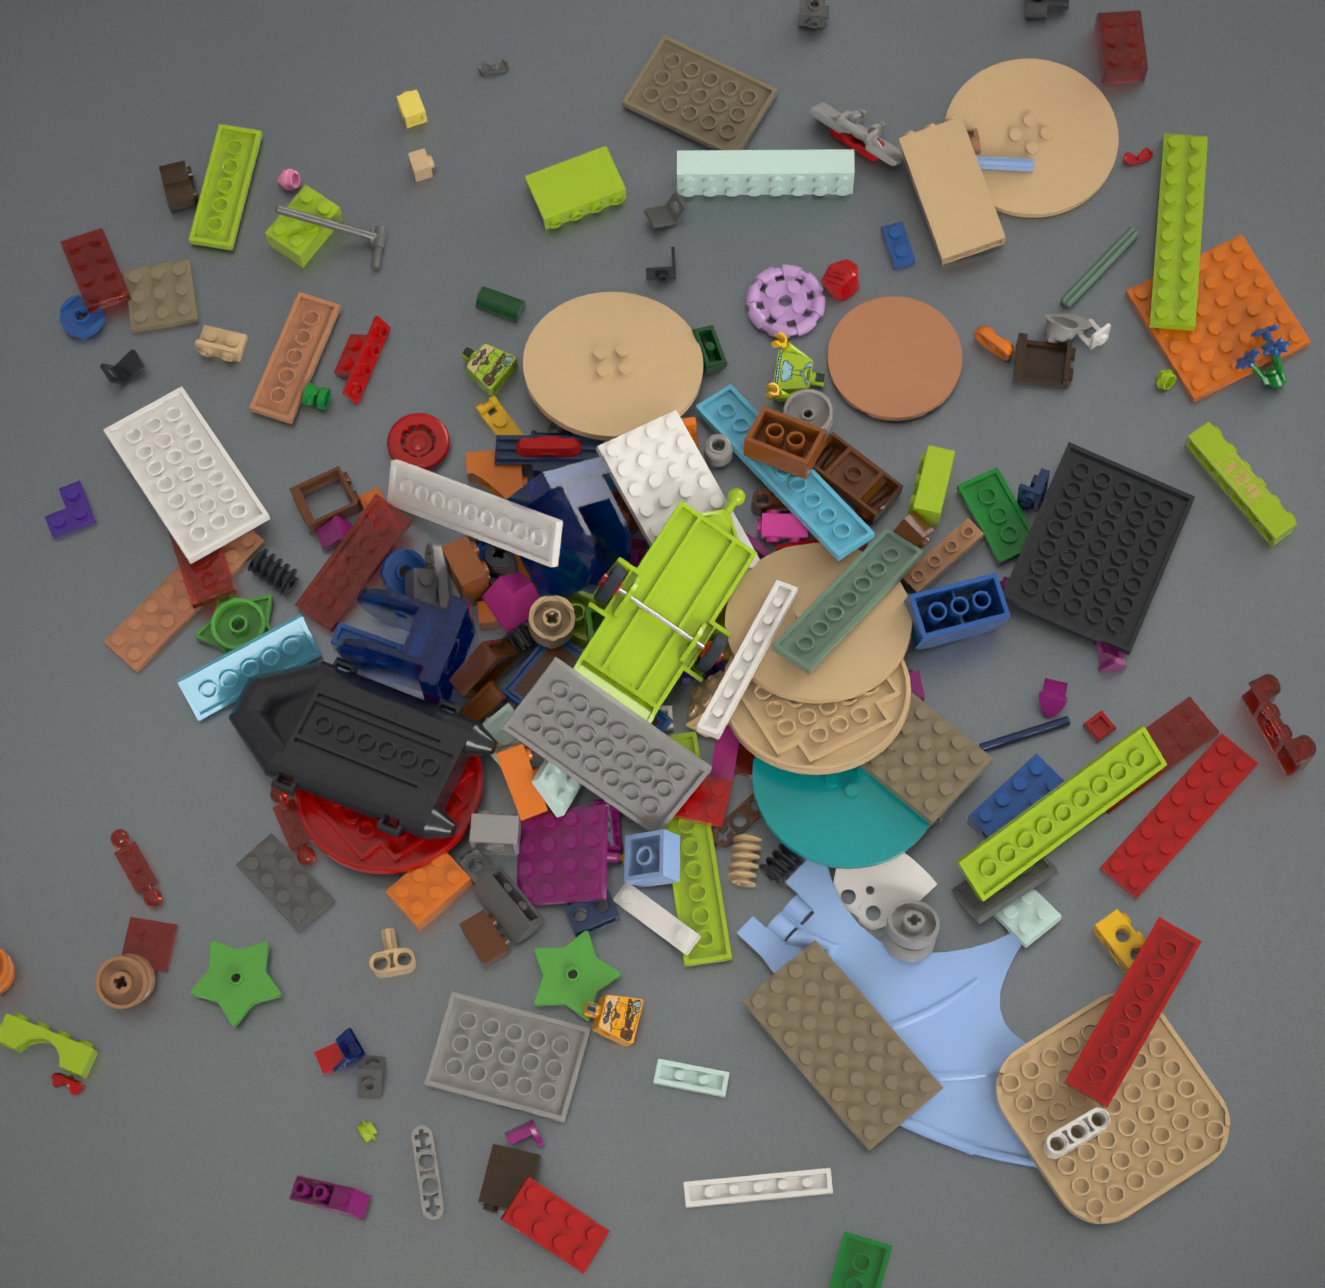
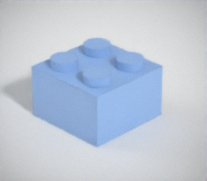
[624,829,680,888]

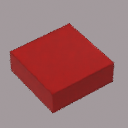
[1083,710,1116,744]
[314,1042,346,1075]

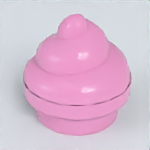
[277,169,301,191]

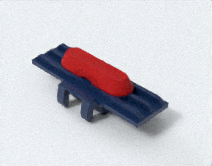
[494,430,605,478]

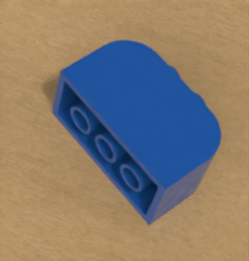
[904,572,1011,649]

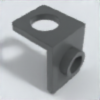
[644,192,687,228]
[357,1055,386,1099]

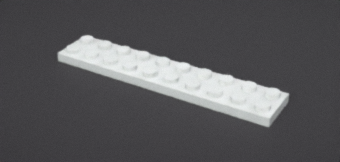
[387,459,563,568]

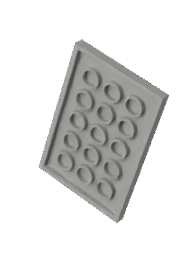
[424,992,591,1123]

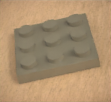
[124,259,199,333]

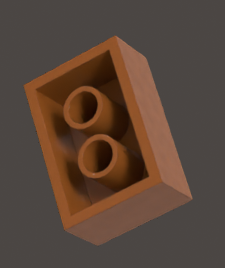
[744,406,826,480]
[441,536,492,610]

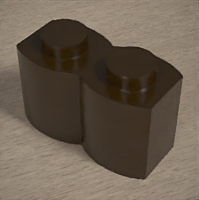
[159,160,199,212]

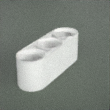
[1043,1108,1110,1159]

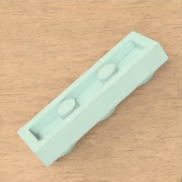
[653,1059,730,1098]

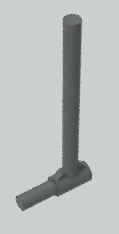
[275,205,386,270]

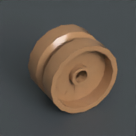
[95,953,156,1009]

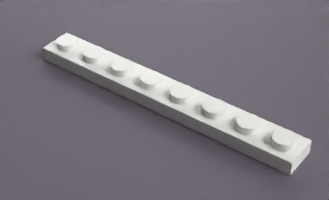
[697,580,798,740]

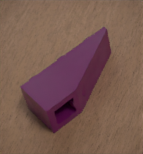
[289,1175,371,1220]

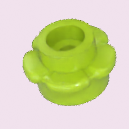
[1156,369,1176,390]
[356,1120,377,1143]

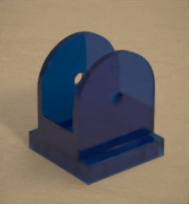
[506,456,631,597]
[337,588,476,711]

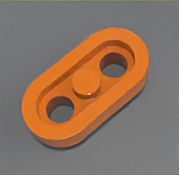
[973,325,1014,361]

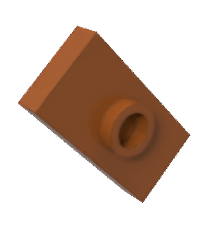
[461,681,507,723]

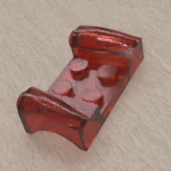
[1241,674,1316,777]

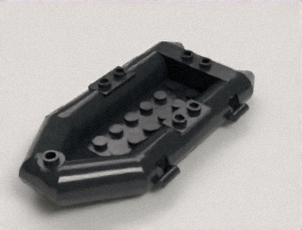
[229,657,498,840]

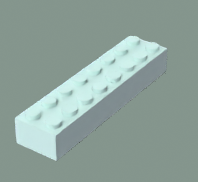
[677,149,855,197]

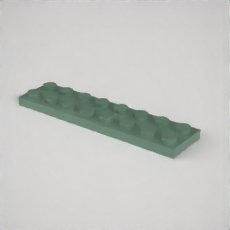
[772,527,924,675]

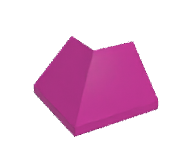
[482,572,540,634]

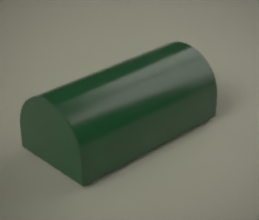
[476,286,526,323]
[692,325,728,374]

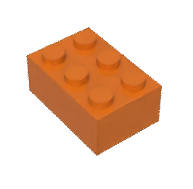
[495,741,548,821]
[386,853,473,932]

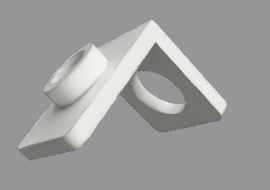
[1076,319,1111,350]

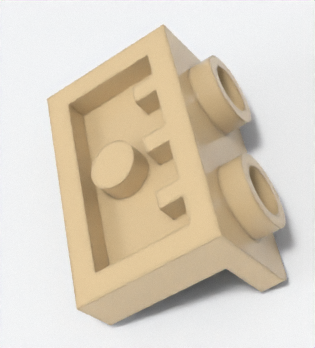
[194,325,248,362]

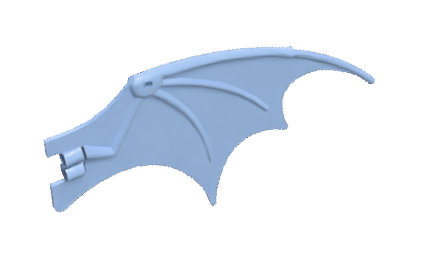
[737,860,1037,1167]

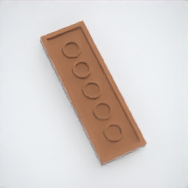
[249,292,341,424]

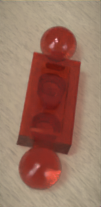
[270,787,316,865]
[110,829,162,907]

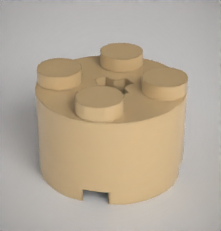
[528,595,575,649]

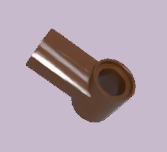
[751,489,790,517]

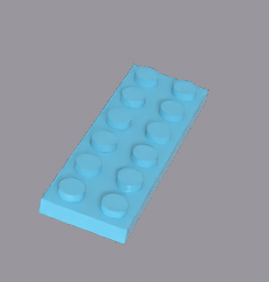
[176,614,322,721]

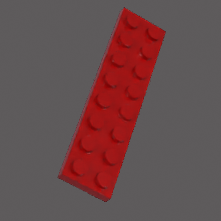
[1099,733,1258,900]
[1064,917,1202,1108]

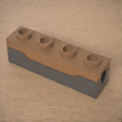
[900,518,984,595]

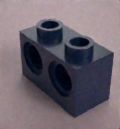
[564,889,620,937]

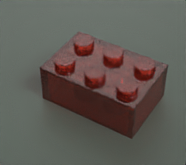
[1094,10,1148,84]

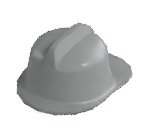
[1044,314,1092,343]

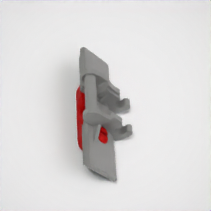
[809,102,904,166]

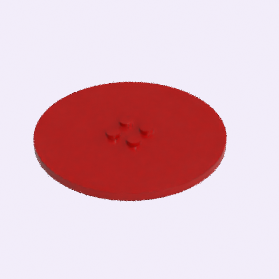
[296,756,484,874]

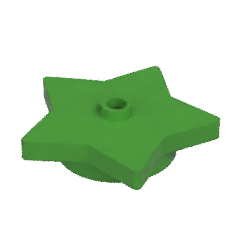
[194,589,273,655]
[534,930,621,1021]
[190,940,282,1028]

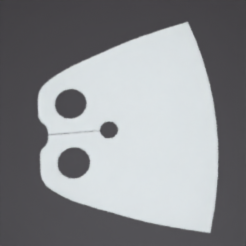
[833,853,937,930]

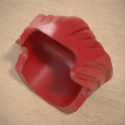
[821,259,860,301]

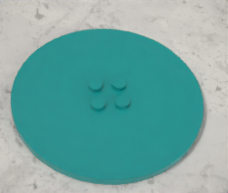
[752,756,930,869]

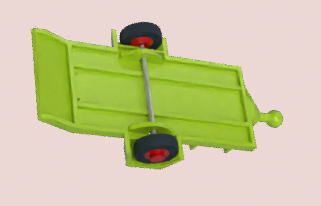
[573,488,757,723]

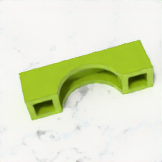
[0,1013,98,1080]

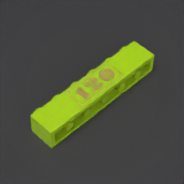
[1185,422,1297,547]

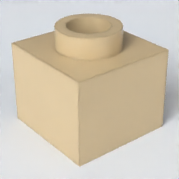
[408,148,435,182]

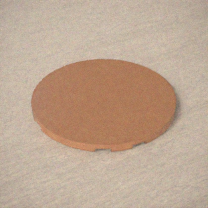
[827,296,962,421]

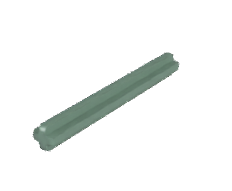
[1060,227,1139,308]

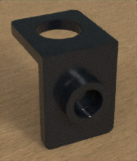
[646,247,676,282]
[100,349,145,385]

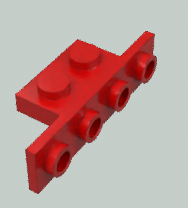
[334,316,391,405]

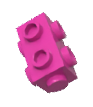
[756,510,808,543]

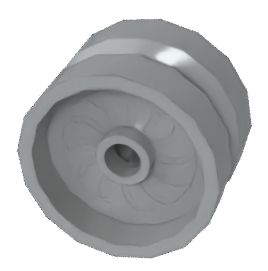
[784,389,833,439]
[882,900,940,962]

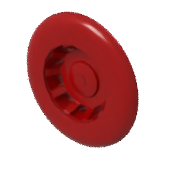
[387,413,450,470]

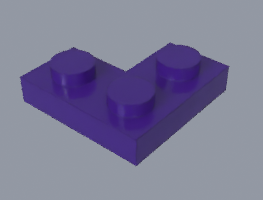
[45,480,96,539]

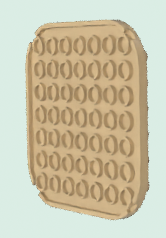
[995,993,1230,1224]

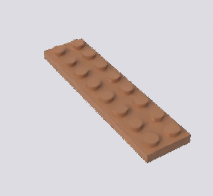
[103,530,266,673]

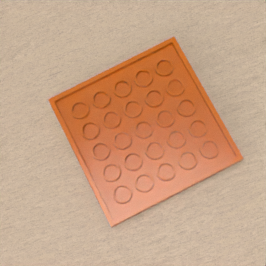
[1125,234,1311,402]

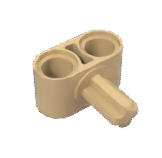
[369,928,417,978]

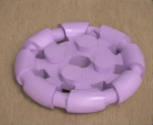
[745,264,826,339]

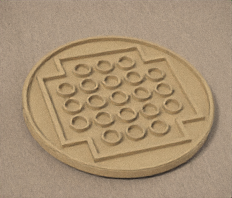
[945,59,1119,218]
[523,292,703,441]
[725,543,912,704]
[723,655,911,775]

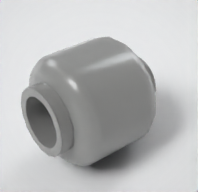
[704,434,733,467]

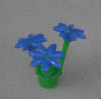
[1235,325,1291,388]

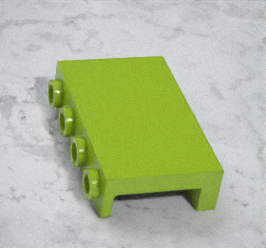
[525,146,627,229]

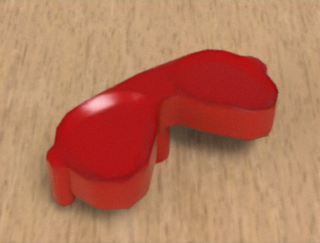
[1123,147,1154,165]
[51,1072,85,1095]

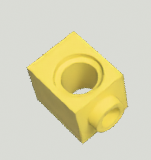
[396,89,427,128]

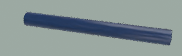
[979,716,1070,752]

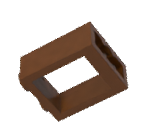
[289,466,361,534]
[449,638,520,697]

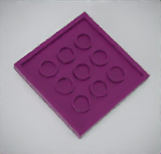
[517,804,608,906]

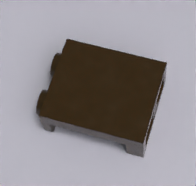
[1012,333,1076,390]
[478,1144,542,1213]

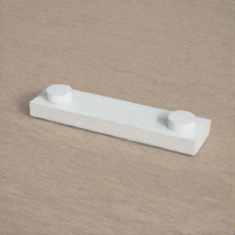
[613,883,701,956]

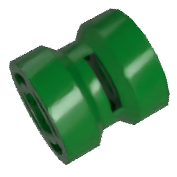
[302,383,331,410]

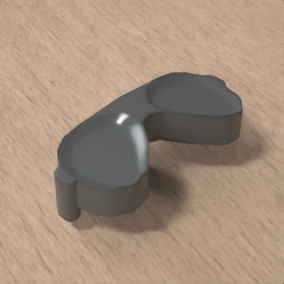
[478,59,509,76]

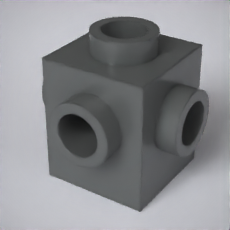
[798,0,830,28]

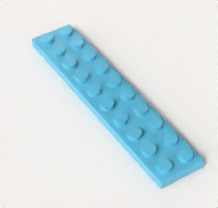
[695,384,875,561]

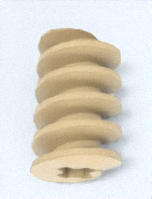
[727,834,762,887]

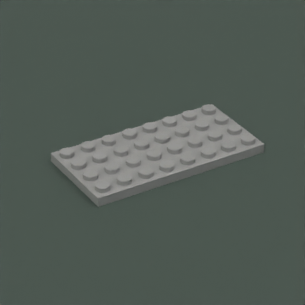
[502,656,712,832]

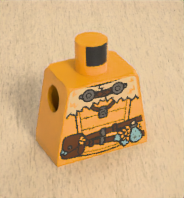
[583,995,644,1047]

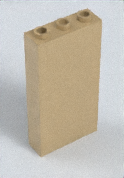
[898,116,1006,265]

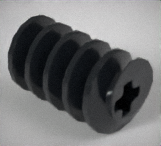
[485,544,518,579]
[248,548,299,596]
[759,843,805,885]

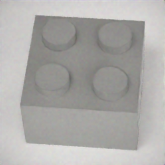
[469,811,522,856]

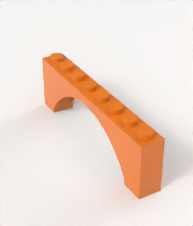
[465,450,537,631]

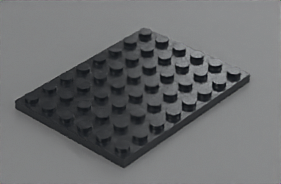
[1003,442,1195,655]

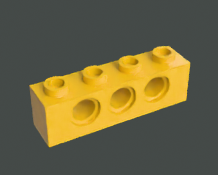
[1092,909,1177,989]

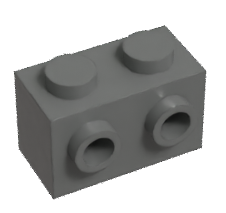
[405,568,439,620]

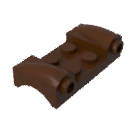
[813,432,903,525]

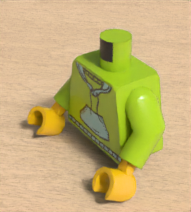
[765,332,825,403]

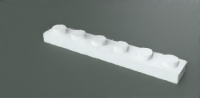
[683,1168,833,1208]

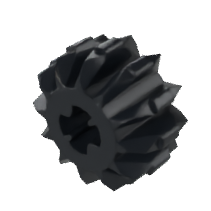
[503,621,537,654]

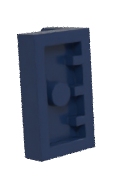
[1017,468,1050,512]

